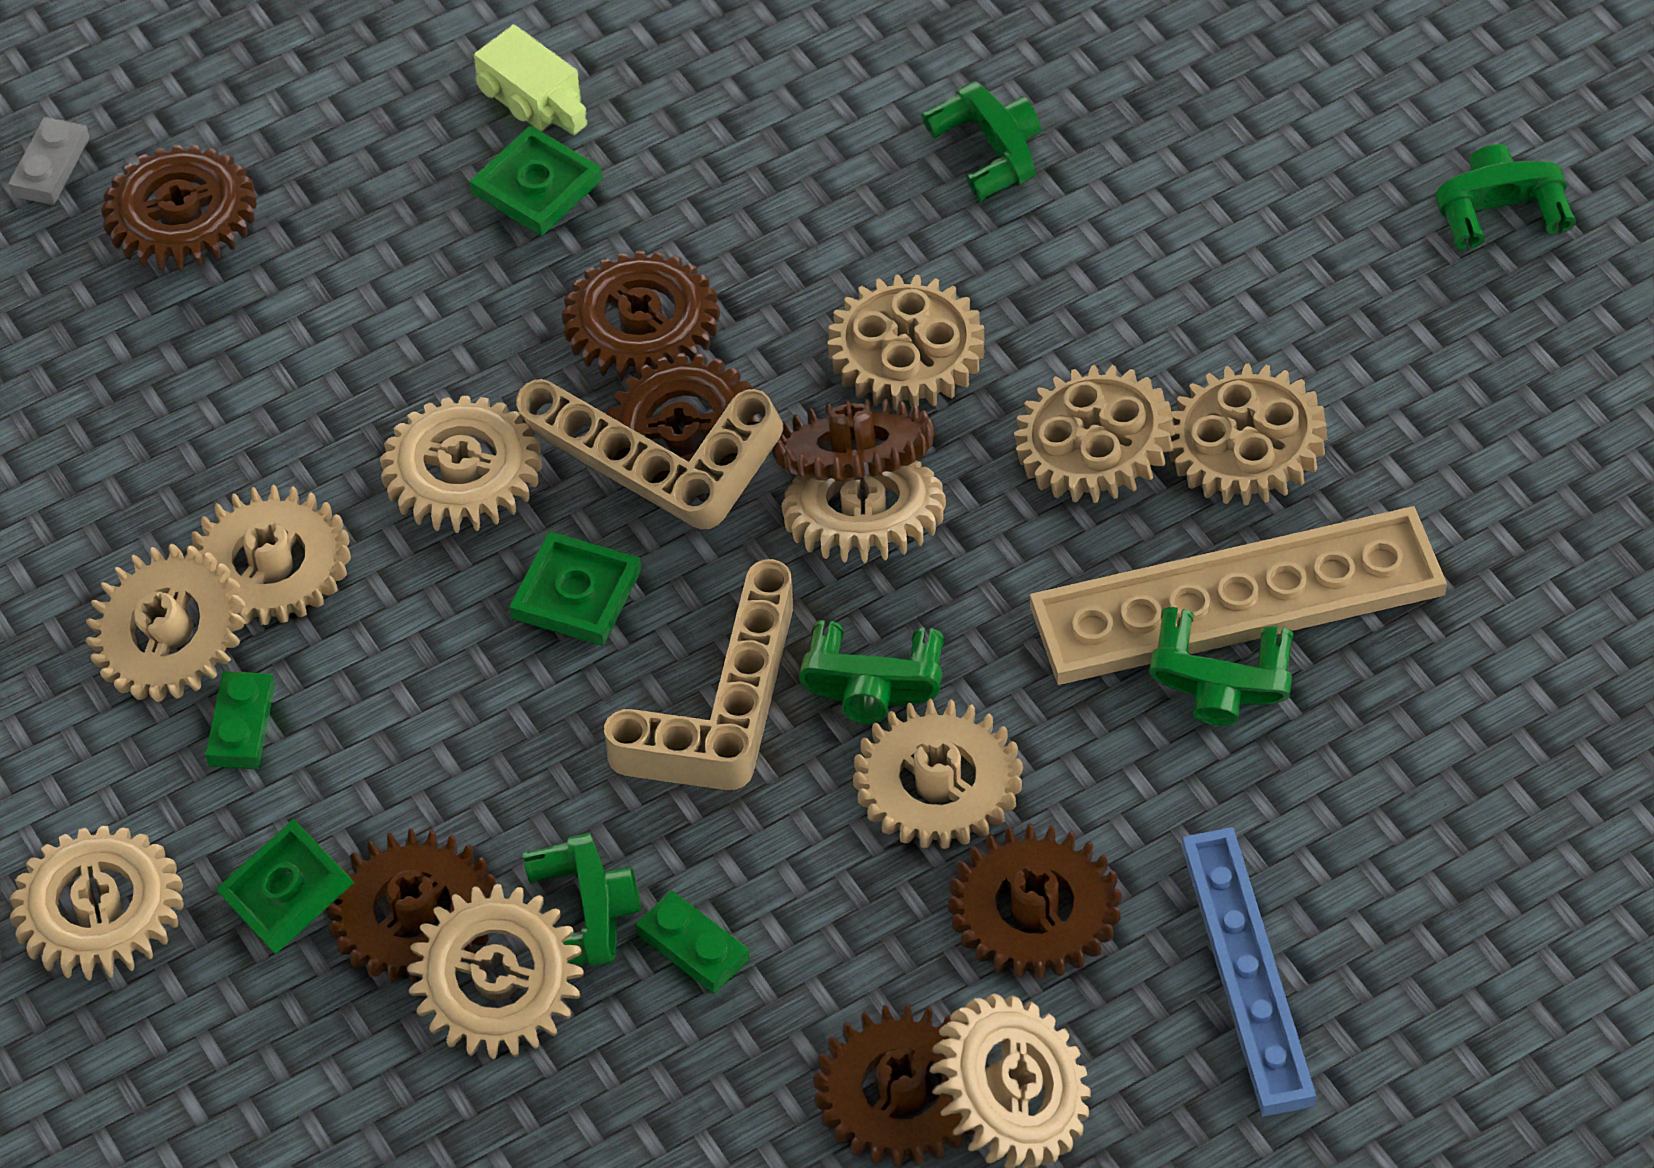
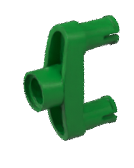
[921,81,1042,202]
[1435,144,1576,250]
[1149,607,1293,726]
[799,620,944,724]
[523,833,642,967]

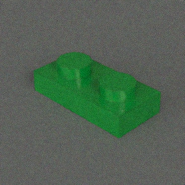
[205,671,275,769]
[636,890,750,994]

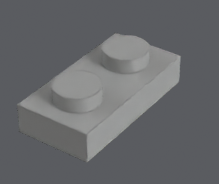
[8,117,89,205]

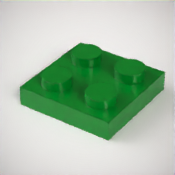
[469,125,602,236]
[509,531,642,646]
[216,818,354,954]

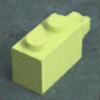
[474,24,587,135]

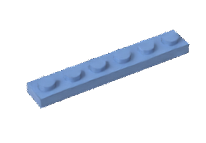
[1182,827,1316,1117]

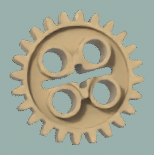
[828,275,984,410]
[1169,364,1327,505]
[1014,365,1175,503]

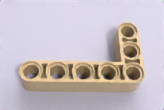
[516,379,783,529]
[604,559,793,790]

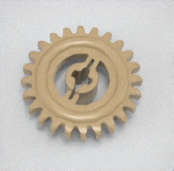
[380,396,542,533]
[782,460,946,563]
[191,485,351,625]
[86,544,245,702]
[853,699,1023,849]
[10,826,183,981]
[407,884,584,1059]
[930,994,1090,1168]

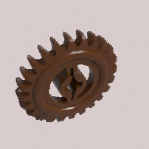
[101,145,257,271]
[561,251,720,381]
[606,353,761,501]
[772,398,934,481]
[948,823,1122,979]
[326,828,496,983]
[813,1003,989,1167]

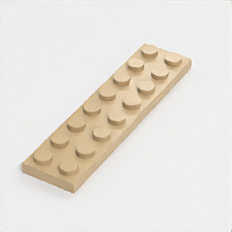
[1030,506,1447,685]

